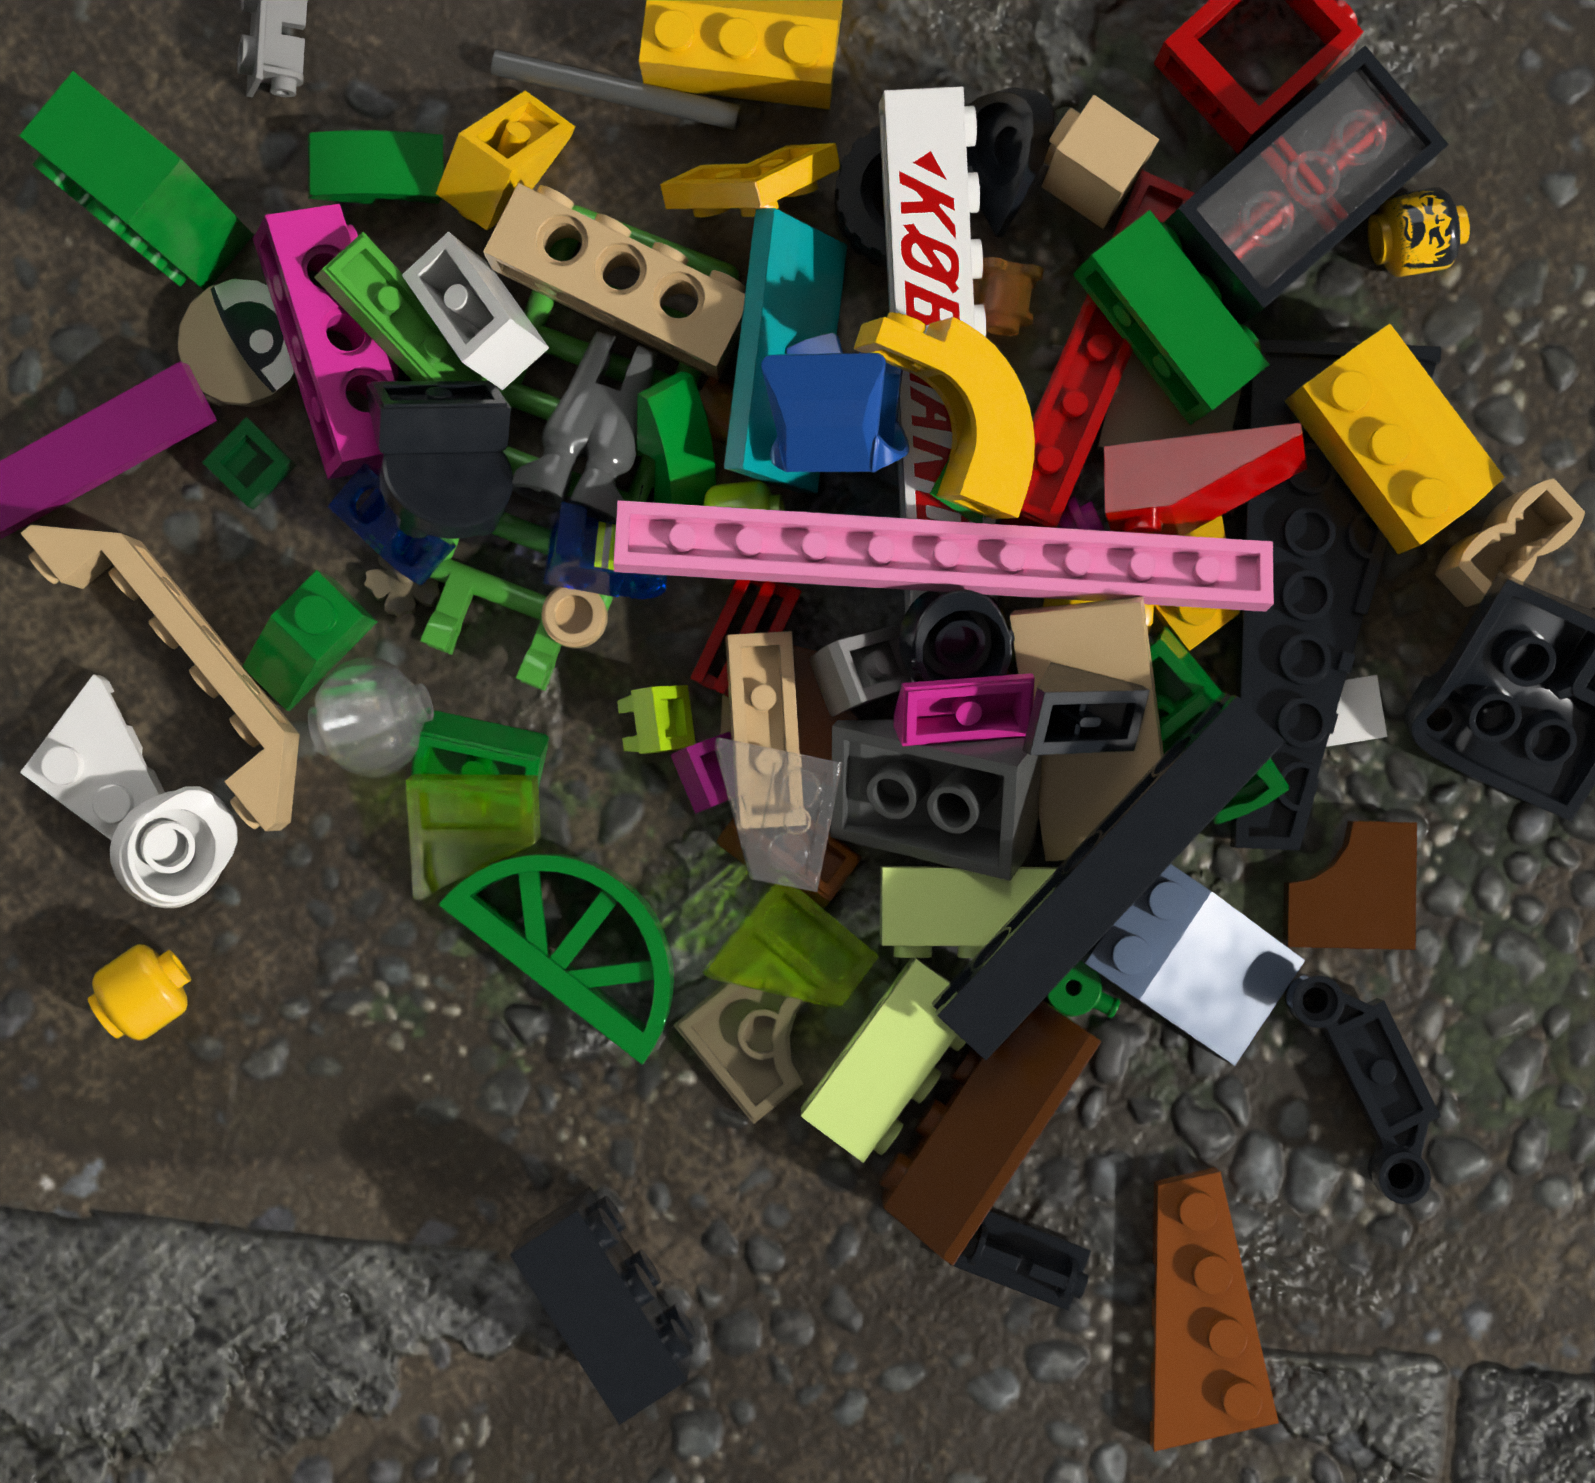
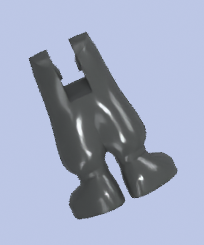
[512,331,658,525]

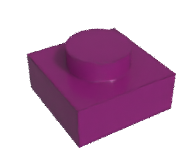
[671,731,735,814]

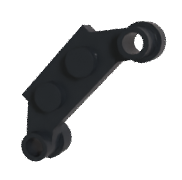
[1284,974,1441,1204]

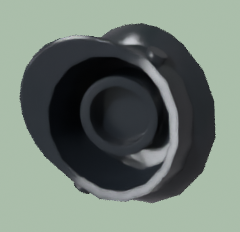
[899,590,1015,682]

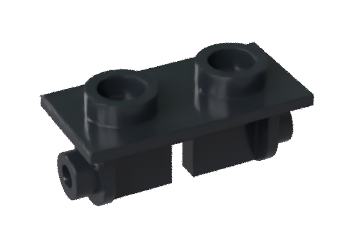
[949,1211,1091,1311]

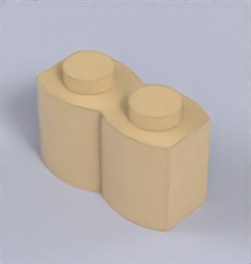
[1435,479,1585,607]

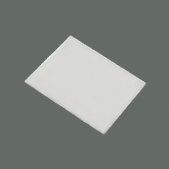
[1326,675,1387,747]

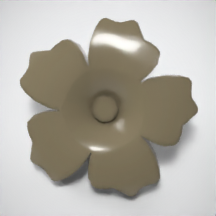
[364,542,441,618]

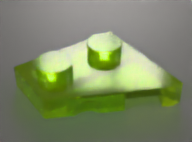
[406,774,541,900]
[702,875,879,1008]

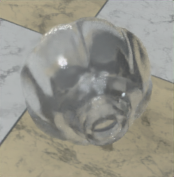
[308,656,434,779]

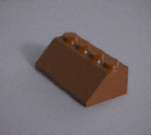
[879,1000,1102,1266]

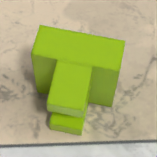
[617,685,696,754]

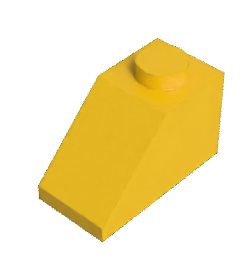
[436,90,576,230]

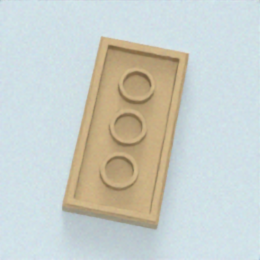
[1010,596,1164,861]

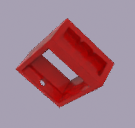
[1154,0,1364,154]

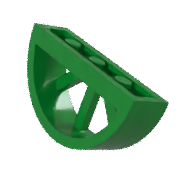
[438,853,674,1065]

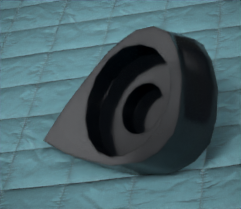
[966,87,1054,237]

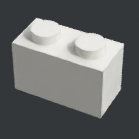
[402,232,549,390]

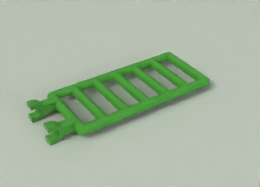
[420,205,739,691]

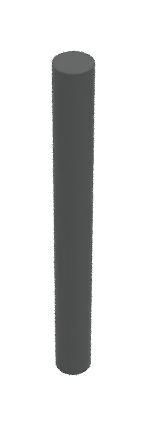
[491,49,741,131]

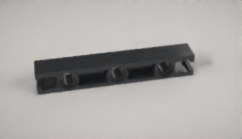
[932,692,1286,1060]

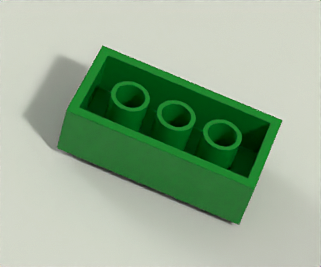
[19,71,254,291]

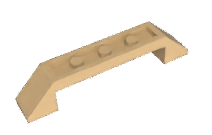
[21,525,300,831]

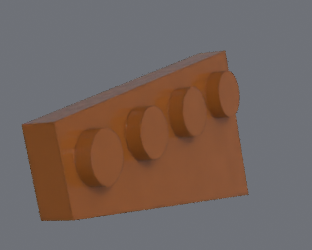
[1150,1167,1279,1452]

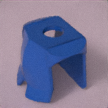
[761,333,909,472]

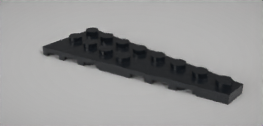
[1230,339,1441,850]

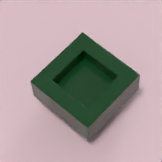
[202,417,297,510]

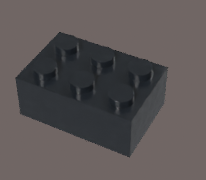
[510,1186,696,1425]

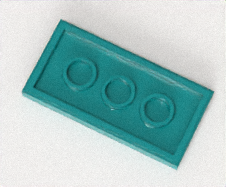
[724,208,848,494]

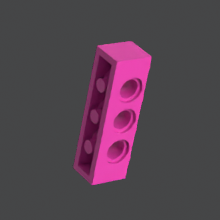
[253,204,399,479]

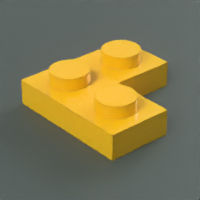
[660,143,840,217]

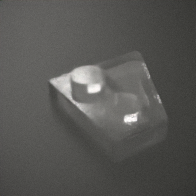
[715,738,842,892]

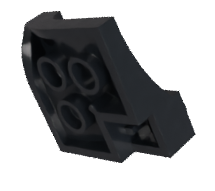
[1404,571,1595,822]

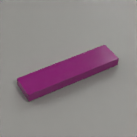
[0,361,217,539]

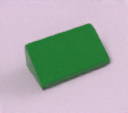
[410,710,549,811]

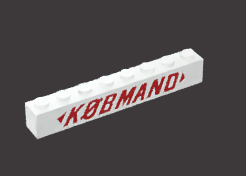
[879,87,998,614]

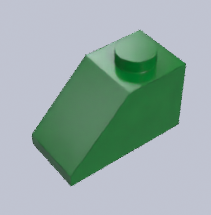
[242,570,378,711]

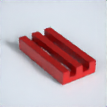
[690,580,802,698]

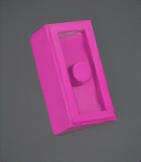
[893,673,1035,746]

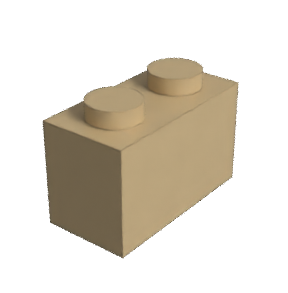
[1042,95,1159,229]

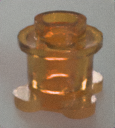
[976,257,1044,336]

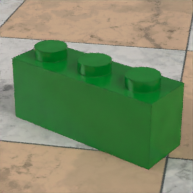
[1073,210,1270,425]

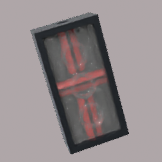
[1164,45,1449,324]

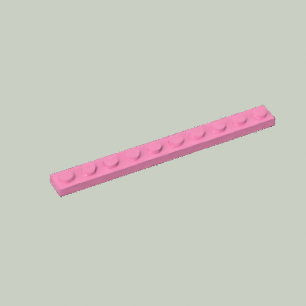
[614,500,1274,612]

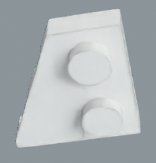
[20,674,165,840]

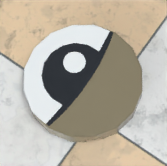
[178,279,297,408]

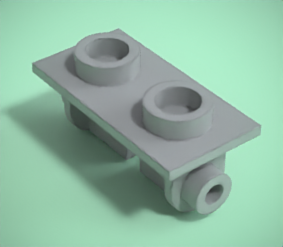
[237,0,307,98]

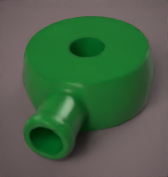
[1045,961,1120,1018]

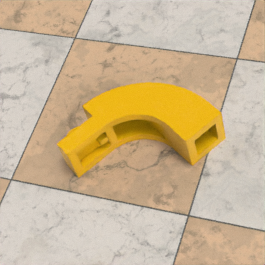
[853,312,1035,519]

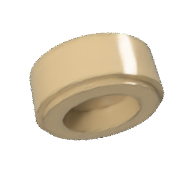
[541,583,608,648]

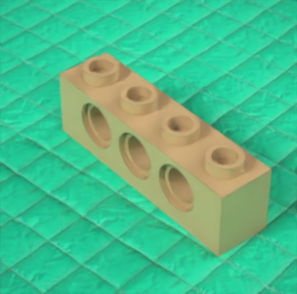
[483,183,746,381]

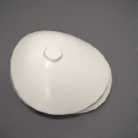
[110,786,238,908]

